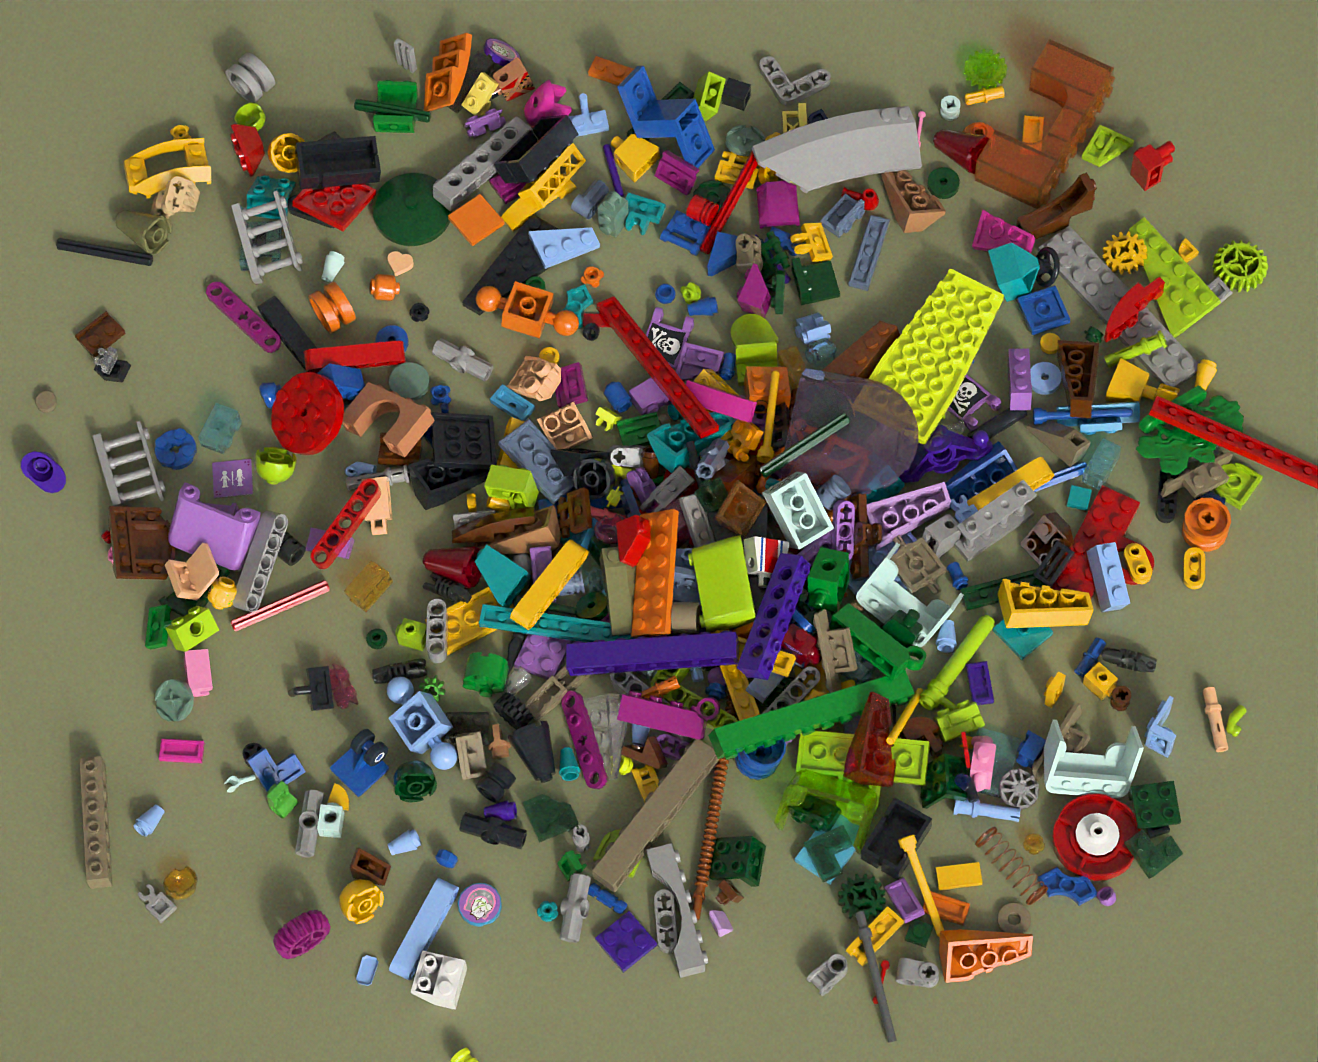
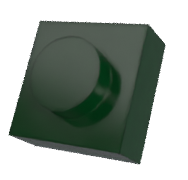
[905,919,933,948]

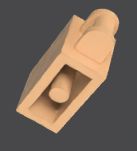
[359,477,393,535]

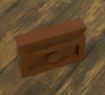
[75,311,126,358]

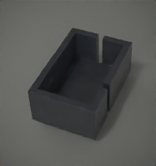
[860,797,932,880]

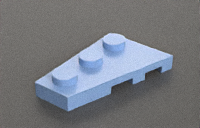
[528,227,600,269]

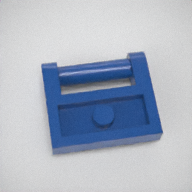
[660,210,711,256]

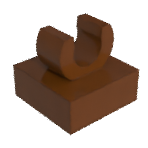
[715,879,744,906]

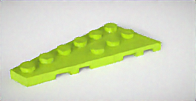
[1128,217,1221,338]

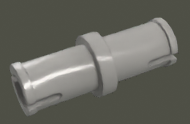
[573,825,590,853]

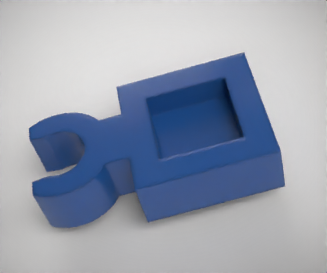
[764,226,802,256]

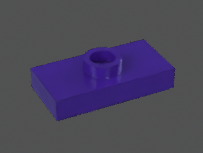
[966,661,994,705]

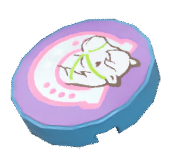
[458,883,502,927]

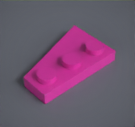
[972,209,1035,254]

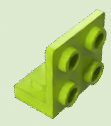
[736,341,778,386]

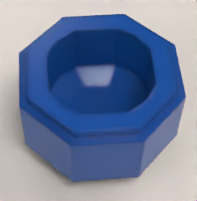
[435,849,458,868]

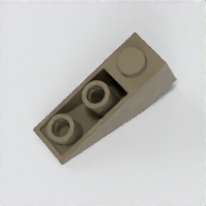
[1026,420,1091,467]

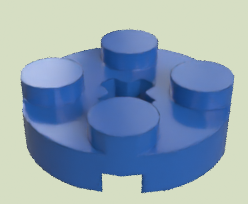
[155,428,197,470]

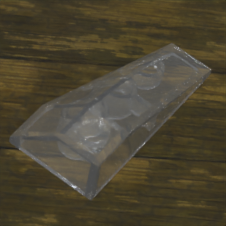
[583,693,628,781]

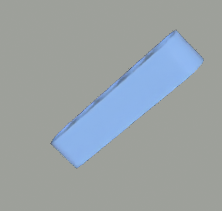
[389,878,459,981]

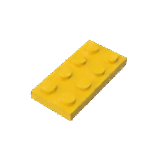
[425,587,514,656]

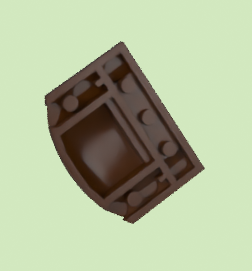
[109,506,176,580]

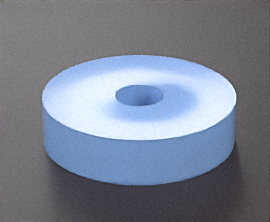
[1030,362,1061,395]

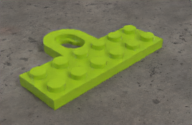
[796,731,930,822]

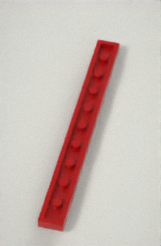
[596,296,719,439]
[1149,396,1318,489]

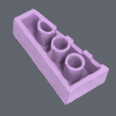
[867,482,951,551]

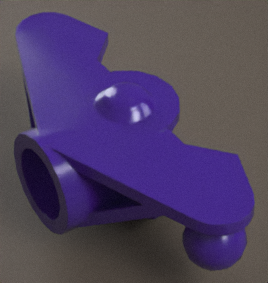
[894,424,993,483]

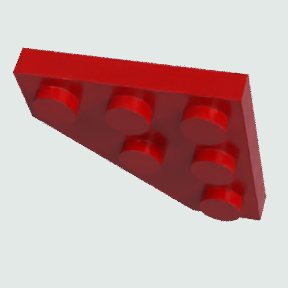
[293,184,376,231]

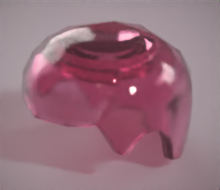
[594,514,625,544]

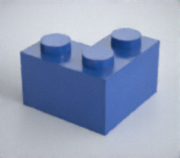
[317,363,365,401]

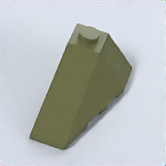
[599,547,636,637]

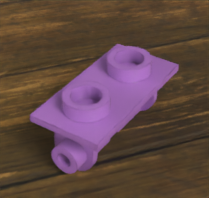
[464,108,506,138]

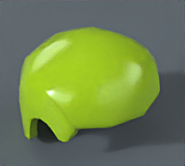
[234,102,266,131]

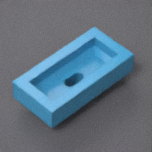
[490,384,535,421]

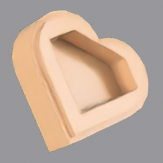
[387,251,414,276]

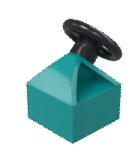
[988,243,1060,302]

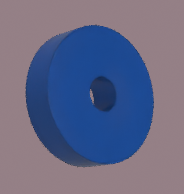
[375,325,409,351]

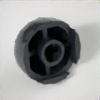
[573,457,616,500]

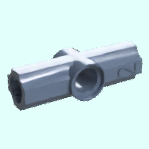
[696,438,730,480]

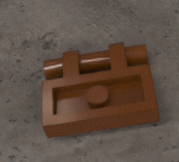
[557,487,593,538]

